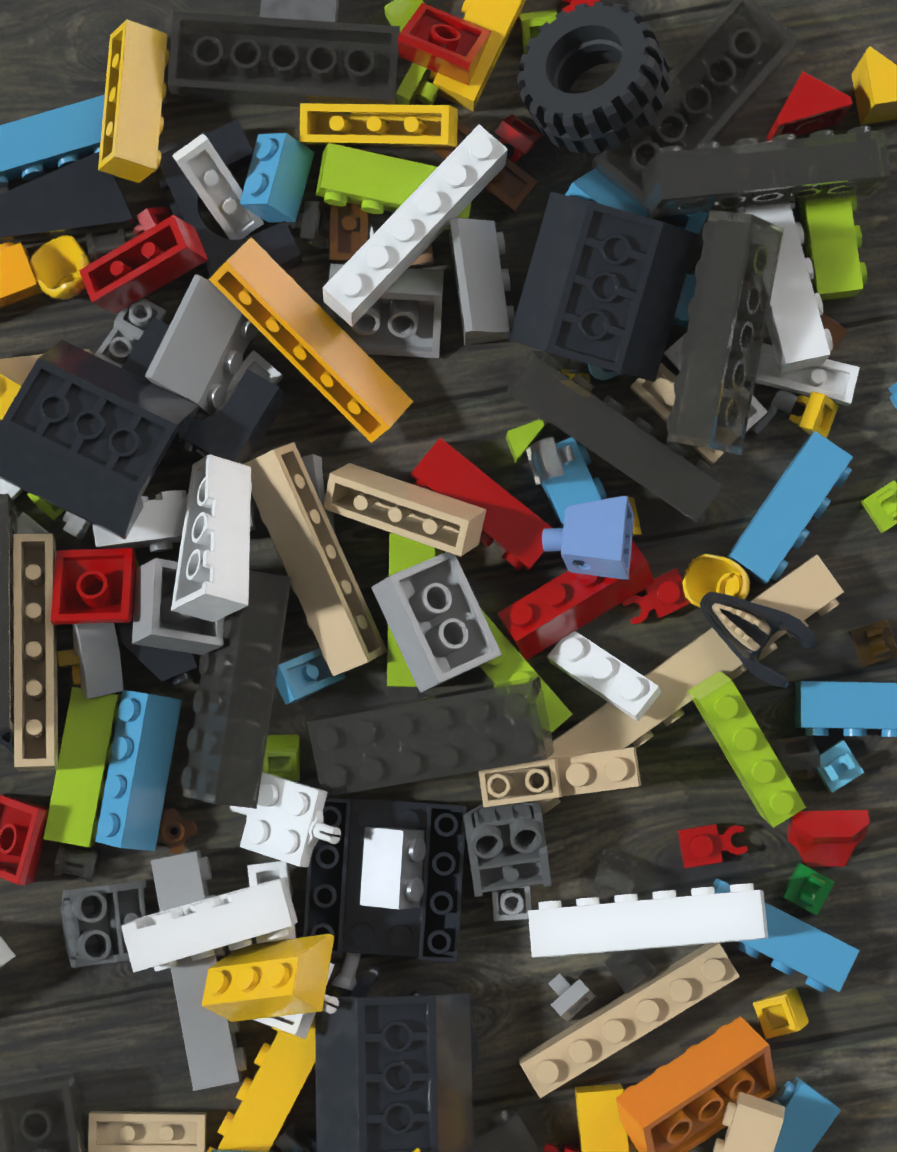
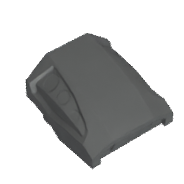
[463,801,551,897]
[61,880,146,968]

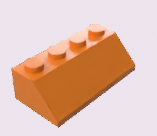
[616,1016,777,1152]

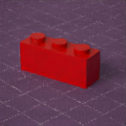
[79,215,208,314]

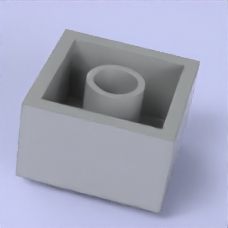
[132,558,224,655]

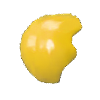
[30,235,90,300]
[682,554,750,608]

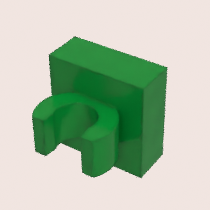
[781,863,835,916]

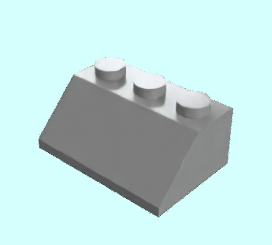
[449,218,515,345]
[327,264,444,358]
[145,274,258,417]
[371,552,502,693]

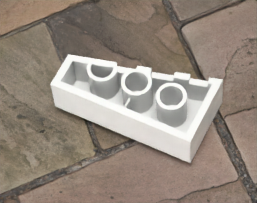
[171,454,252,622]
[93,490,256,555]
[121,877,298,973]

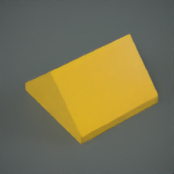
[851,46,897,125]

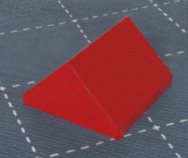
[398,3,491,86]
[766,71,853,143]
[50,548,136,625]
[0,794,49,886]

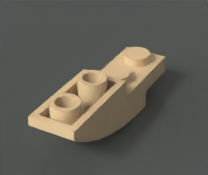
[478,747,641,807]

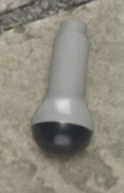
[331,953,361,996]

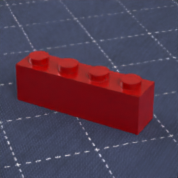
[411,438,552,571]
[497,540,655,660]

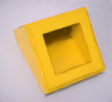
[753,988,809,1039]

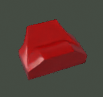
[787,810,870,867]

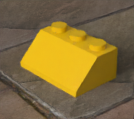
[201,934,334,1022]

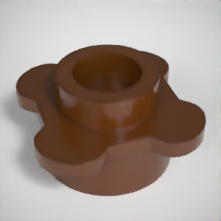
[157,808,197,854]

